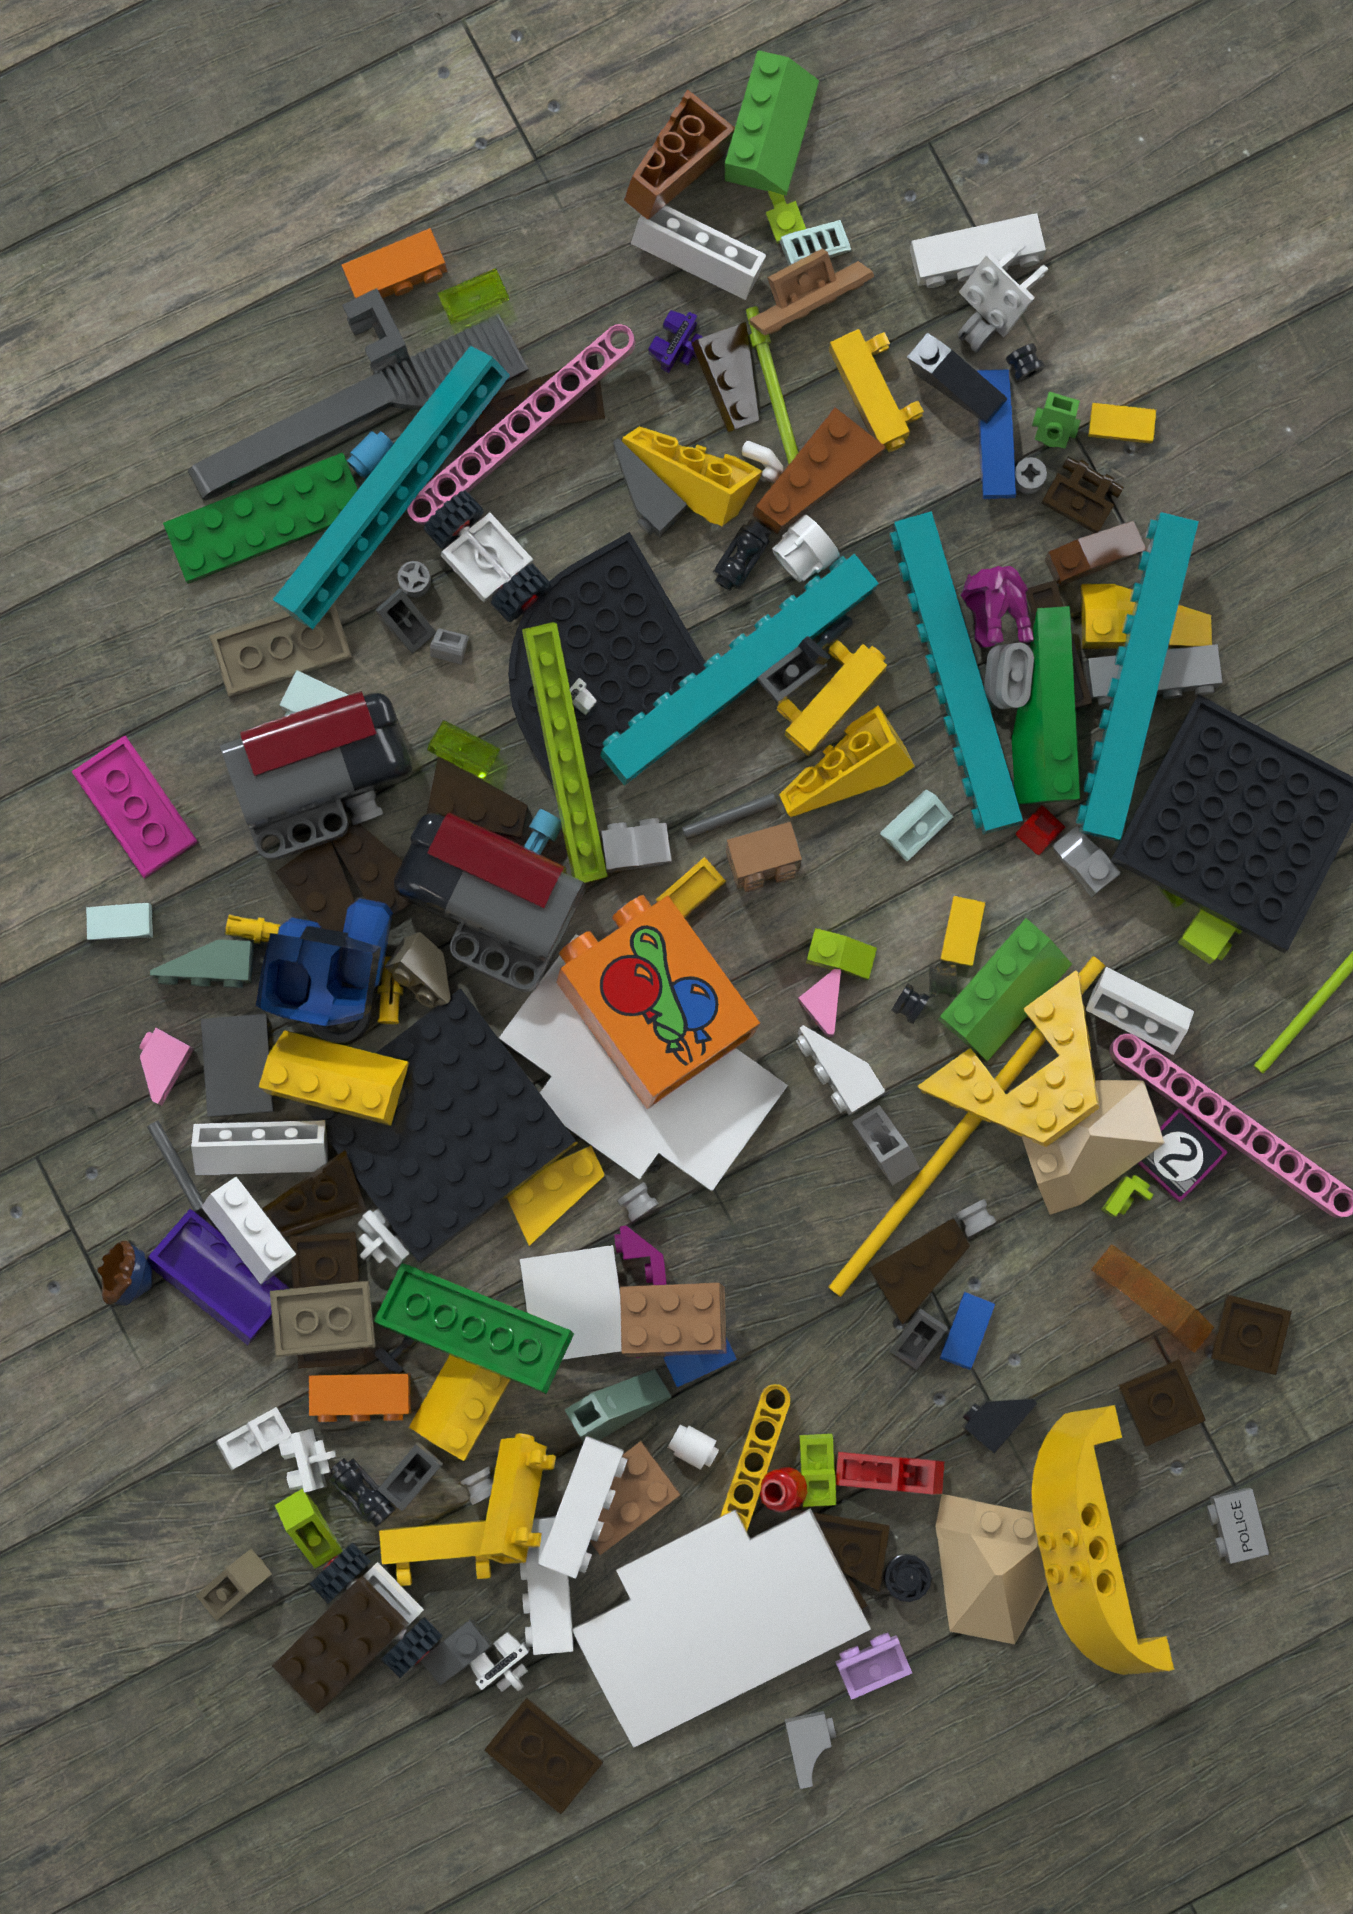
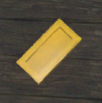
[1088,403,1156,444]
[656,857,726,918]
[940,896,986,967]

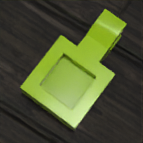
[766,191,806,244]

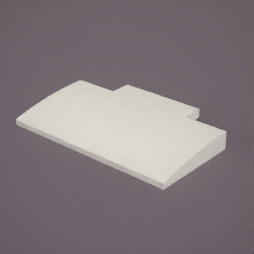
[499,934,788,1192]
[572,1508,871,1747]

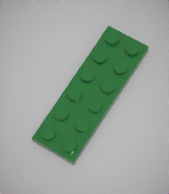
[163,452,358,584]
[373,1263,574,1394]

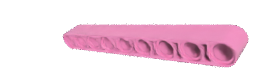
[407,324,636,525]
[1109,1034,1353,1218]

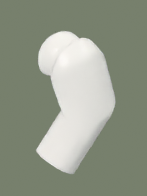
[742,441,783,483]

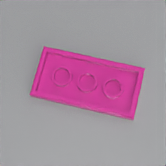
[72,735,199,879]

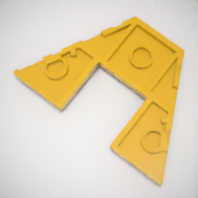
[918,970,1099,1147]

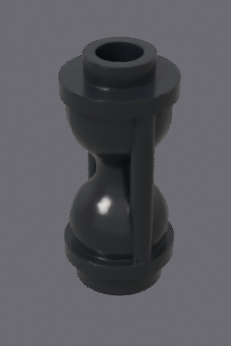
[712,519,771,591]
[329,1458,396,1527]

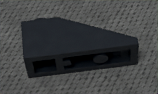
[907,333,1007,424]

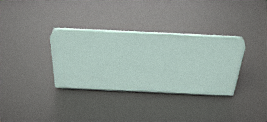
[880,790,953,861]

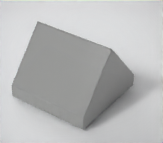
[430,628,469,665]

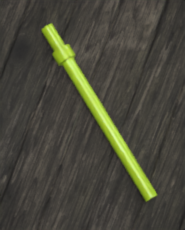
[746,306,799,464]
[1253,951,1353,1074]

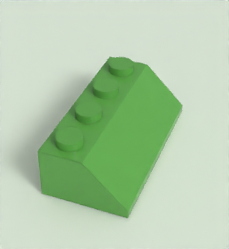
[725,50,819,196]
[937,918,1072,1062]

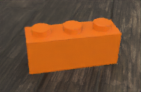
[342,228,447,301]
[309,1373,411,1422]

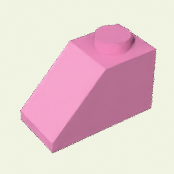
[139,1028,194,1106]

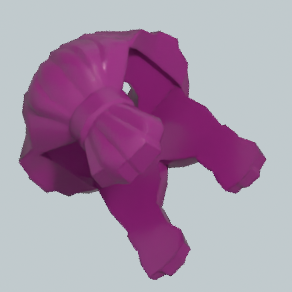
[960,566,1034,648]

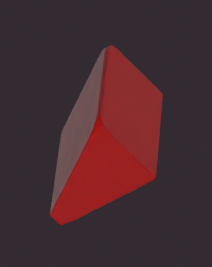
[1016,805,1065,855]

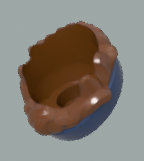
[97,1241,153,1306]

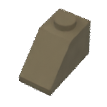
[196,1548,272,1621]

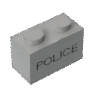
[1207,1488,1269,1564]

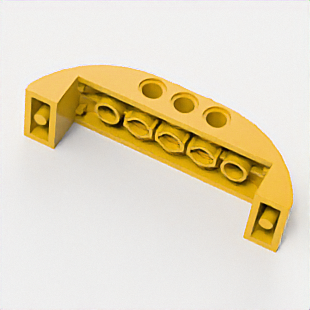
[1032,1405,1174,1675]

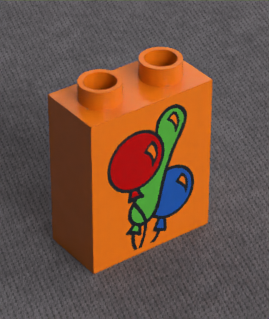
[556,895,760,1109]

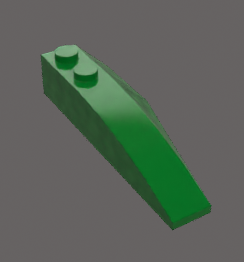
[1012,606,1080,805]

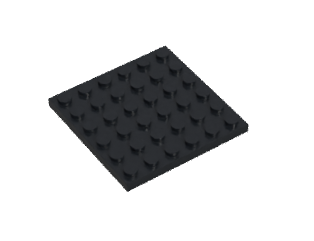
[1110,694,1353,954]
[304,988,578,1264]

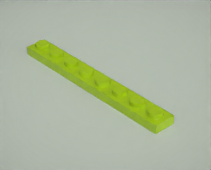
[522,622,607,883]

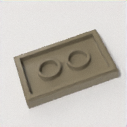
[270,1281,376,1357]

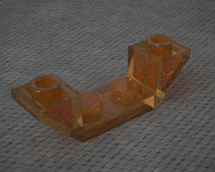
[1091,1244,1215,1353]

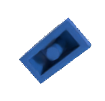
[663,1337,737,1387]

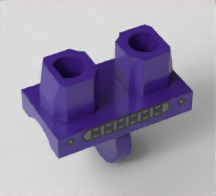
[648,310,702,373]

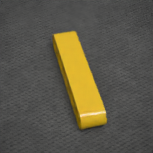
[719,1384,791,1531]

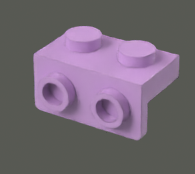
[835,1633,912,1700]

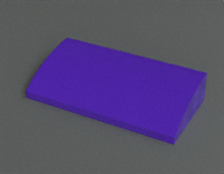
[147,1209,290,1346]

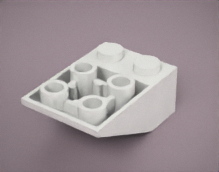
[796,1025,886,1116]

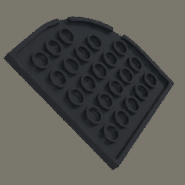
[508,532,706,788]

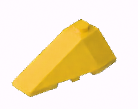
[622,426,763,526]
[1081,584,1212,649]
[779,705,915,817]

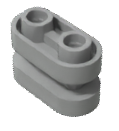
[984,643,1034,709]

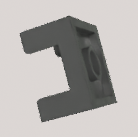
[342,288,409,374]

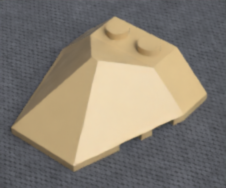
[1009,1080,1165,1215]
[935,1494,1048,1644]

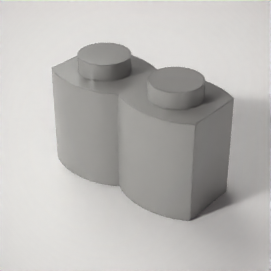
[602,818,671,873]

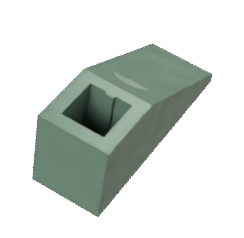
[150,940,254,988]
[565,1369,672,1443]

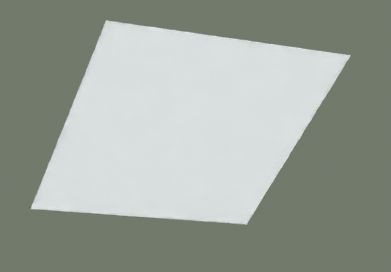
[520,1245,621,1359]

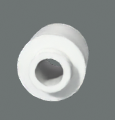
[667,1424,719,1470]

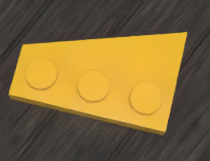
[507,1146,605,1246]

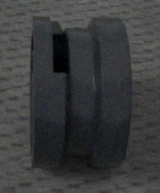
[884,1553,932,1602]

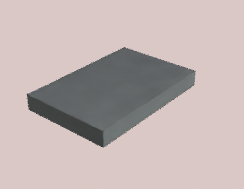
[201,1014,274,1117]

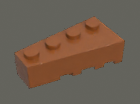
[624,89,735,220]
[752,407,886,534]

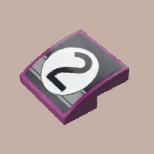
[1137,1107,1228,1202]

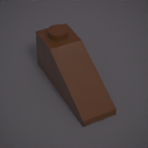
[1045,521,1147,588]

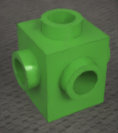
[1032,392,1081,449]

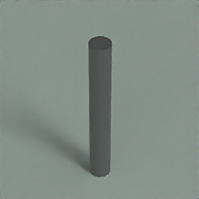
[682,793,777,840]
[147,1121,204,1212]

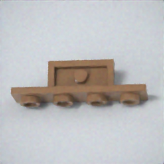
[749,248,874,335]

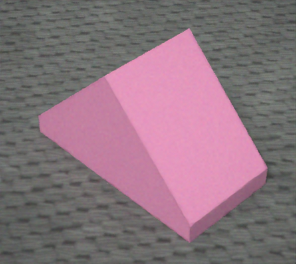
[798,969,841,1037]

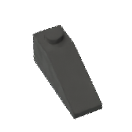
[613,437,687,538]

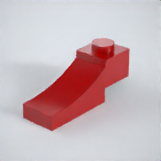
[836,1452,945,1494]

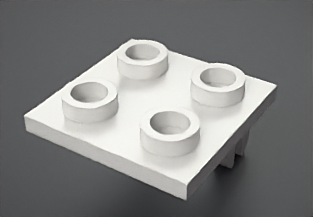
[959,242,1049,337]

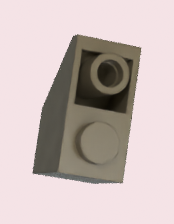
[385,932,451,1009]

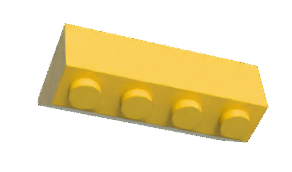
[259,1030,409,1126]
[409,1355,511,1461]

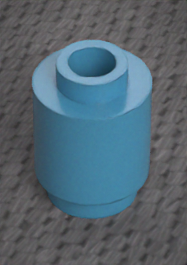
[347,431,393,479]

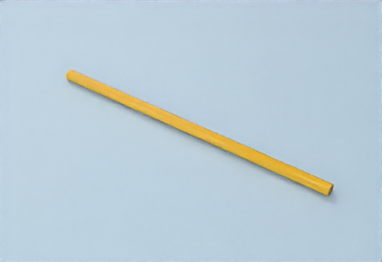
[828,956,1105,1297]

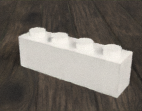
[631,205,766,300]
[910,213,1046,288]
[191,1120,329,1175]
[538,1436,628,1578]
[520,1516,574,1655]

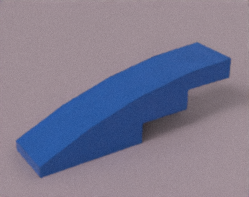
[977,369,1016,499]

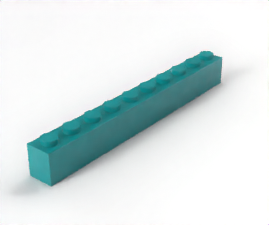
[273,346,510,630]
[889,511,1023,835]
[1076,512,1199,841]
[600,554,879,786]

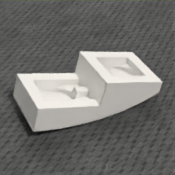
[216,1407,291,1471]

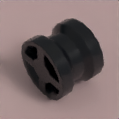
[1006,343,1046,382]
[891,983,930,1024]

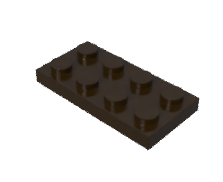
[290,1232,365,1369]
[272,1575,409,1713]

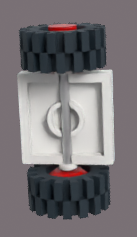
[423,490,551,623]
[309,1542,443,1678]

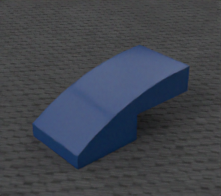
[940,1292,995,1370]

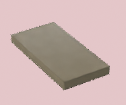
[209,602,353,698]

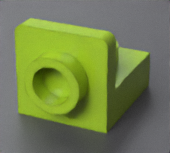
[1101,1175,1154,1217]

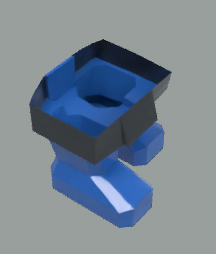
[256,898,393,1026]

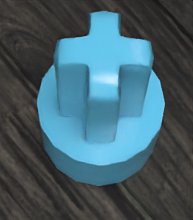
[524,809,562,854]

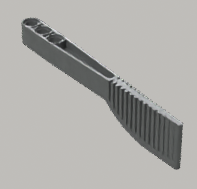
[188,314,529,500]

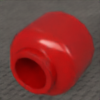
[759,1467,808,1512]

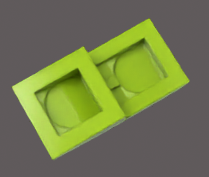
[799,1434,836,1507]

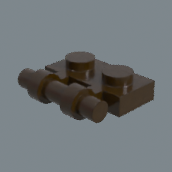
[1041,456,1124,533]

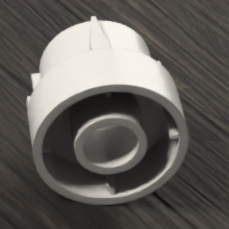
[772,514,840,582]

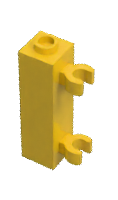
[829,329,924,452]
[776,640,887,756]
[479,1433,556,1564]
[379,1520,491,1586]

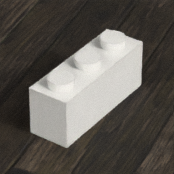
[1086,967,1194,1055]
[201,1177,296,1284]

